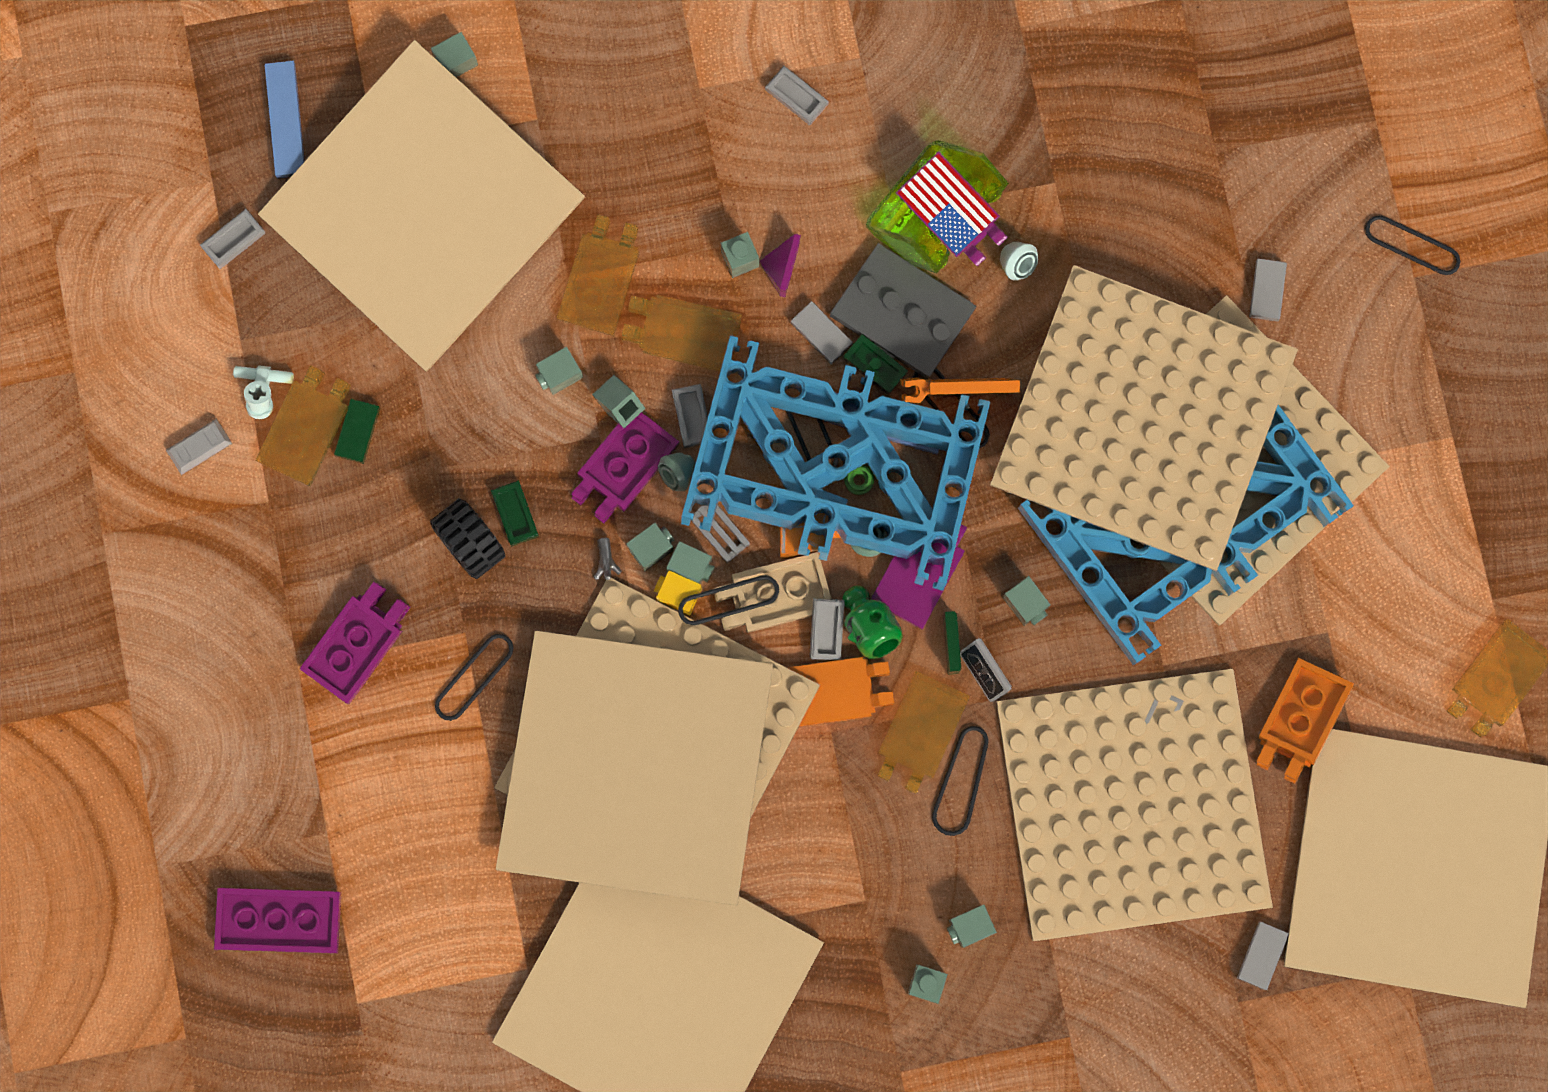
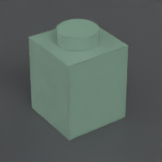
[431,32,478,77]
[721,232,759,278]
[535,347,583,395]
[592,375,646,428]
[626,523,674,571]
[666,541,715,584]
[1002,576,1051,626]
[947,905,997,948]
[907,965,948,1004]

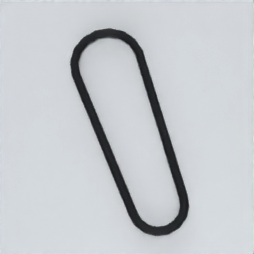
[932,726,989,836]

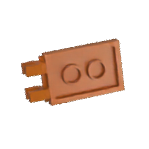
[900,377,1020,403]
[788,657,894,728]
[1257,658,1354,784]

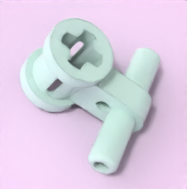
[233,365,294,419]

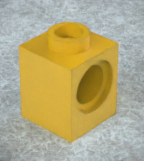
[654,570,702,616]

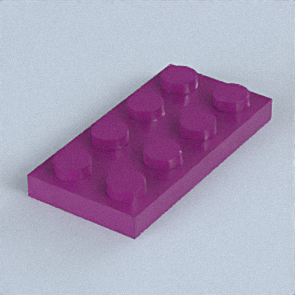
[214,888,341,953]

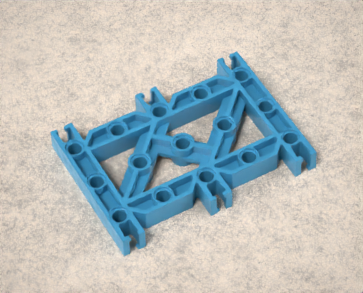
[681,336,990,591]
[1018,405,1354,665]

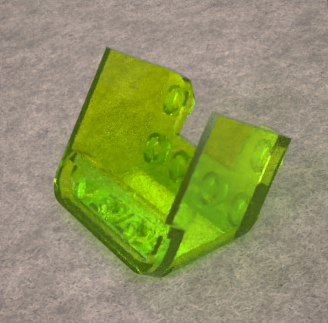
[866,140,1009,274]

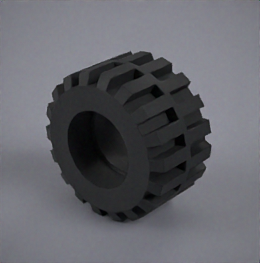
[430,498,506,579]

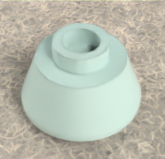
[1000,242,1038,280]

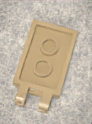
[714,552,831,633]

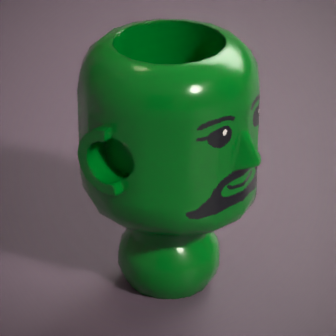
[842,585,903,659]

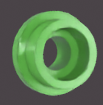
[844,465,874,495]

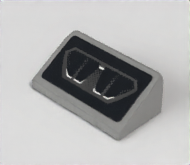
[960,638,1012,702]

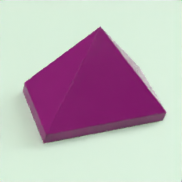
[759,234,801,297]

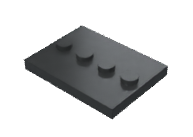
[830,243,977,379]

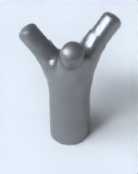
[594,538,622,580]

